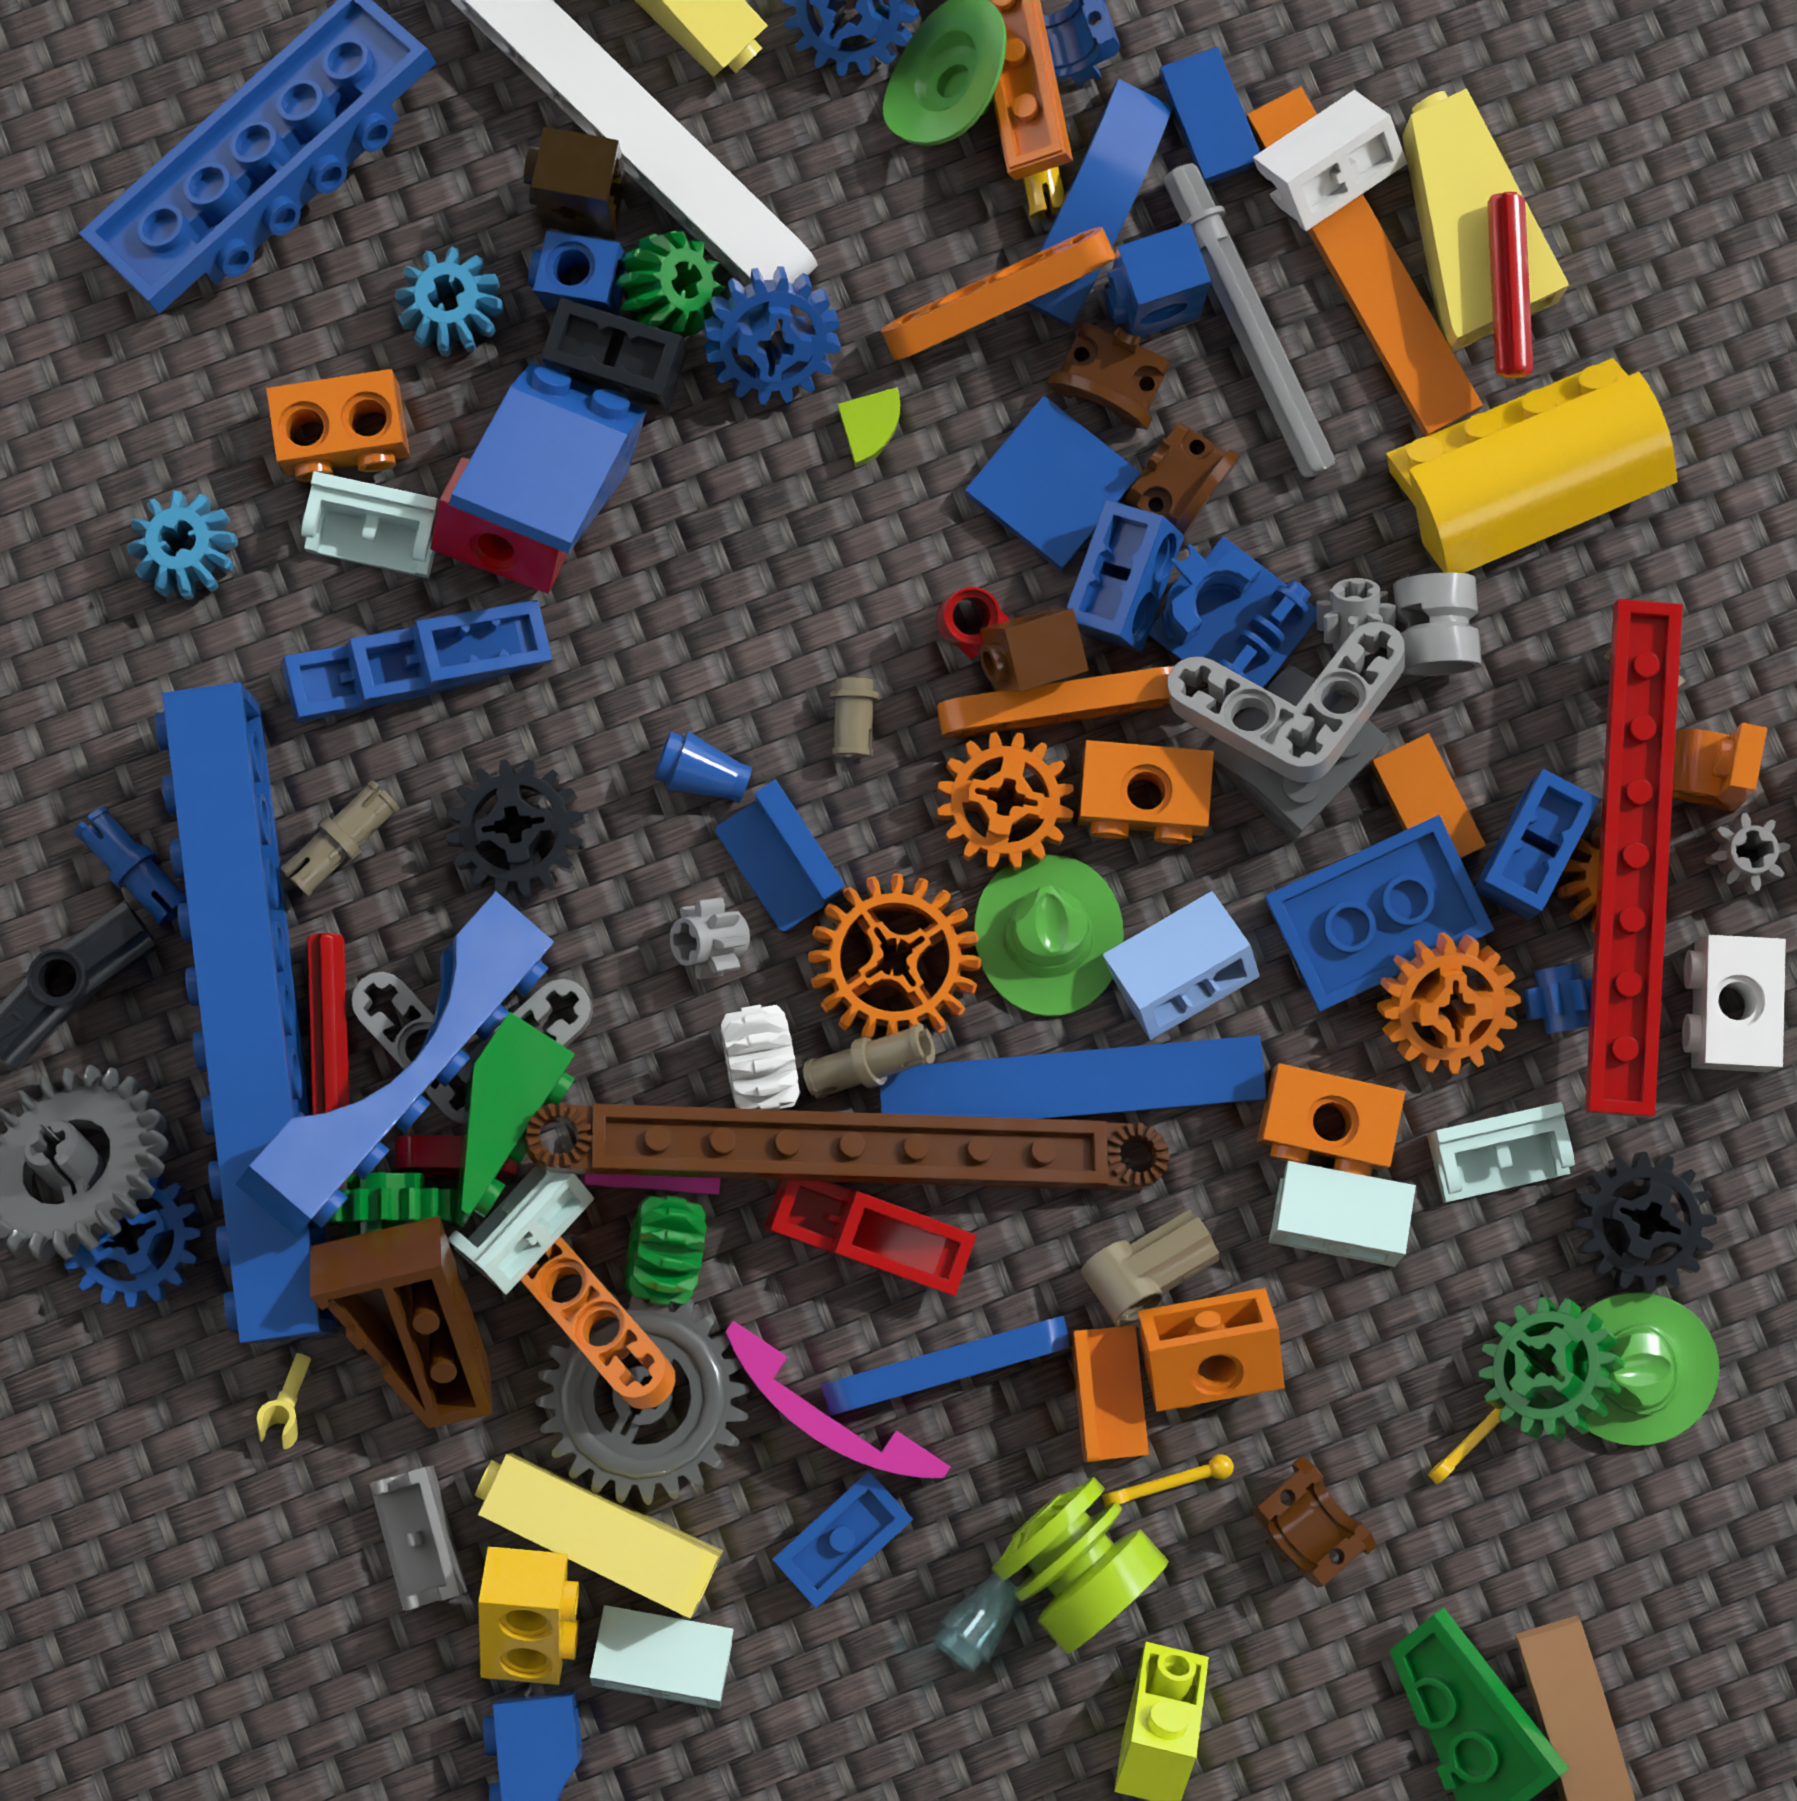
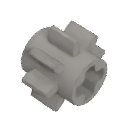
[1316,578,1396,656]
[1705,812,1791,895]
[670,897,750,980]

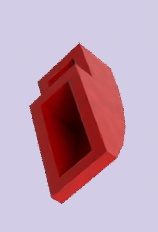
[763,1180,977,1296]

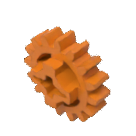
[937,732,1074,872]
[1377,932,1521,1074]

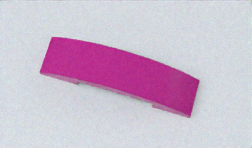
[726,1321,951,1478]

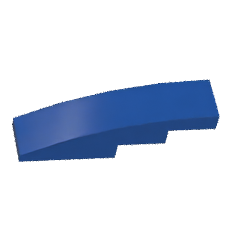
[281,600,553,723]

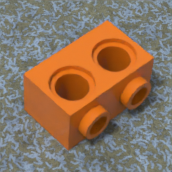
[266,369,410,482]

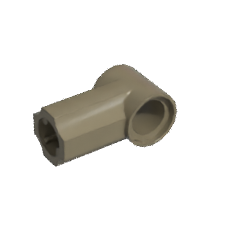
[1080,1209,1219,1327]

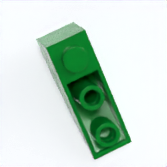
[454,1012,575,1228]

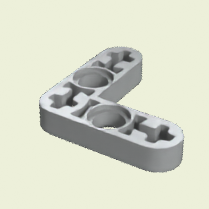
[1168,622,1405,782]
[352,972,593,1124]

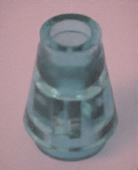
[932,1572,1020,1673]

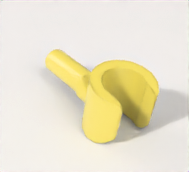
[257,1353,311,1449]

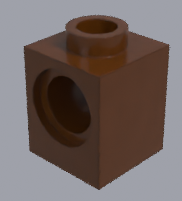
[980,608,1089,692]

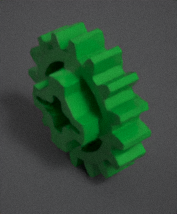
[314,1172,457,1238]
[1479,1297,1624,1442]

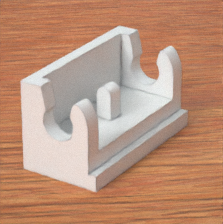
[1253,90,1408,231]

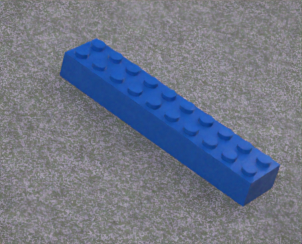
[155,682,338,1344]

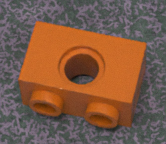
[1077,740,1214,844]
[1256,1063,1406,1177]
[1138,1288,1285,1412]

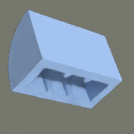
[1102,891,1260,1040]

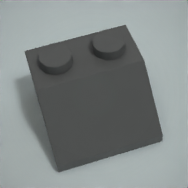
[1206,664,1390,841]

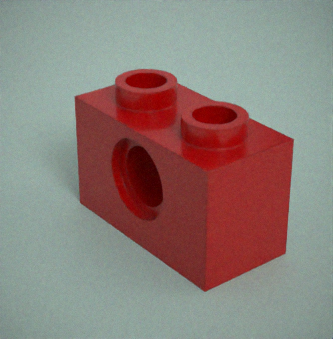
[430,457,568,594]

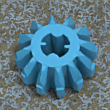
[395,246,503,357]
[127,490,238,600]

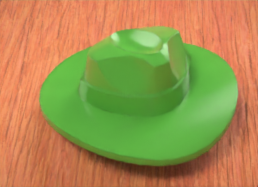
[883,0,1007,146]
[974,854,1124,1017]
[1554,1293,1720,1446]

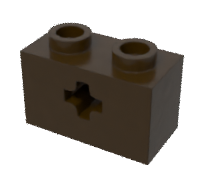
[524,126,627,240]

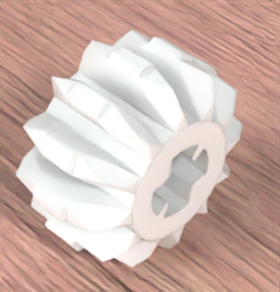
[721,1004,800,1110]

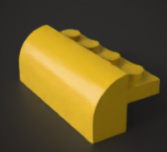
[1386,358,1678,573]

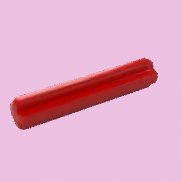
[1487,192,1533,379]
[306,933,350,1115]

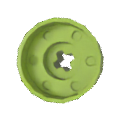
[991,1477,1169,1654]

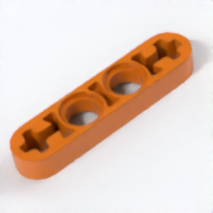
[880,227,1115,360]
[937,666,1174,738]
[521,1236,675,1410]

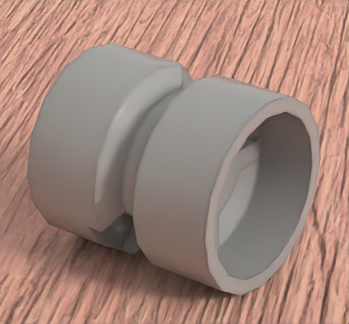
[1393,572,1482,676]

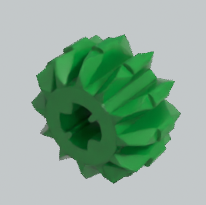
[614,231,725,337]
[624,1195,707,1306]

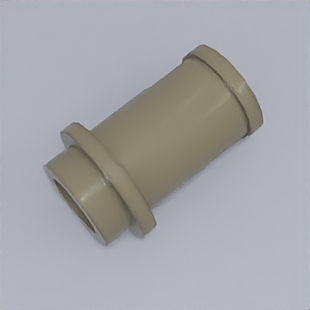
[829,677,880,758]

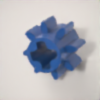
[1522,962,1592,1034]

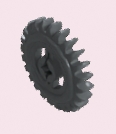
[0,1065,169,1262]
[535,1293,751,1505]

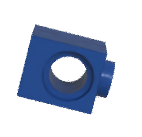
[528,230,627,316]

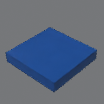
[964,396,1141,573]

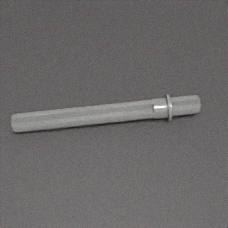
[1164,163,1335,478]

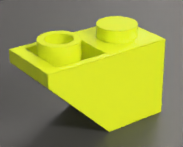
[1114,1641,1209,1801]

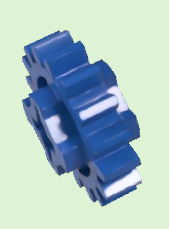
[782,0,920,76]
[703,266,841,405]
[64,1173,205,1308]

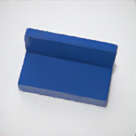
[715,779,846,933]

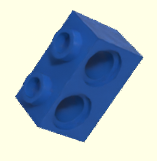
[1067,499,1184,654]
[1474,769,1600,921]

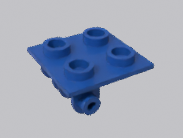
[1148,536,1317,711]

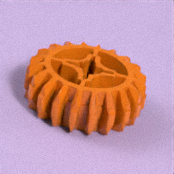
[808,874,981,1039]

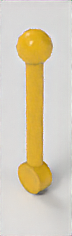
[1428,1408,1503,1485]
[1102,1454,1234,1507]

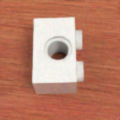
[1682,935,1786,1072]

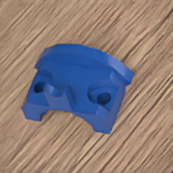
[1044,0,1120,89]
[1162,544,1262,645]

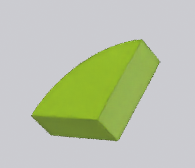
[838,387,900,468]

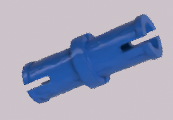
[74,806,187,927]

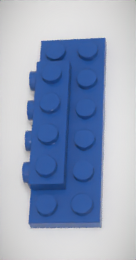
[79,0,436,314]

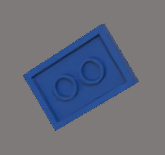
[1264,815,1494,1012]

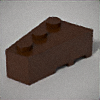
[310,1216,492,1429]

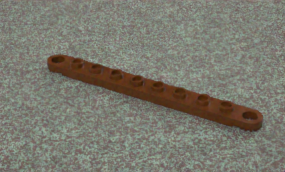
[524,1103,1170,1191]

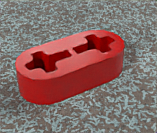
[394,1135,517,1180]

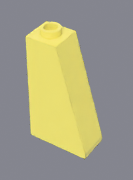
[634,0,768,77]
[1402,88,1569,353]
[475,1453,724,1618]

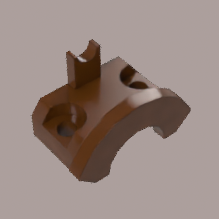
[1046,324,1170,430]
[1124,421,1241,537]
[1252,1456,1377,1588]

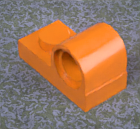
[1672,723,1767,812]

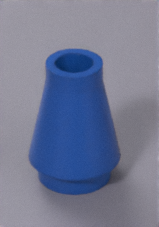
[653,731,752,803]

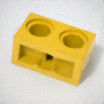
[478,1546,579,1685]

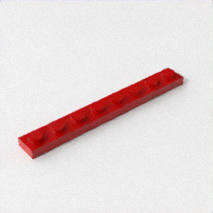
[1585,599,1683,1118]

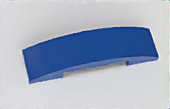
[1024,78,1173,327]

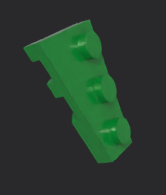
[1389,1608,1570,1801]

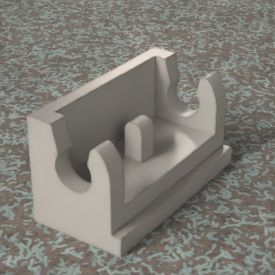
[370,1465,467,1611]

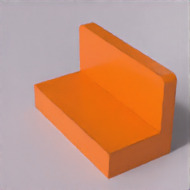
[1070,1325,1149,1462]

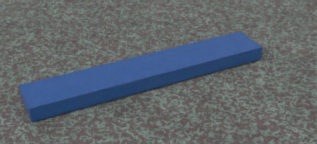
[879,1035,1267,1119]

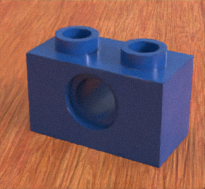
[1103,223,1211,337]

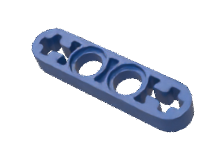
[820,1316,1072,1416]

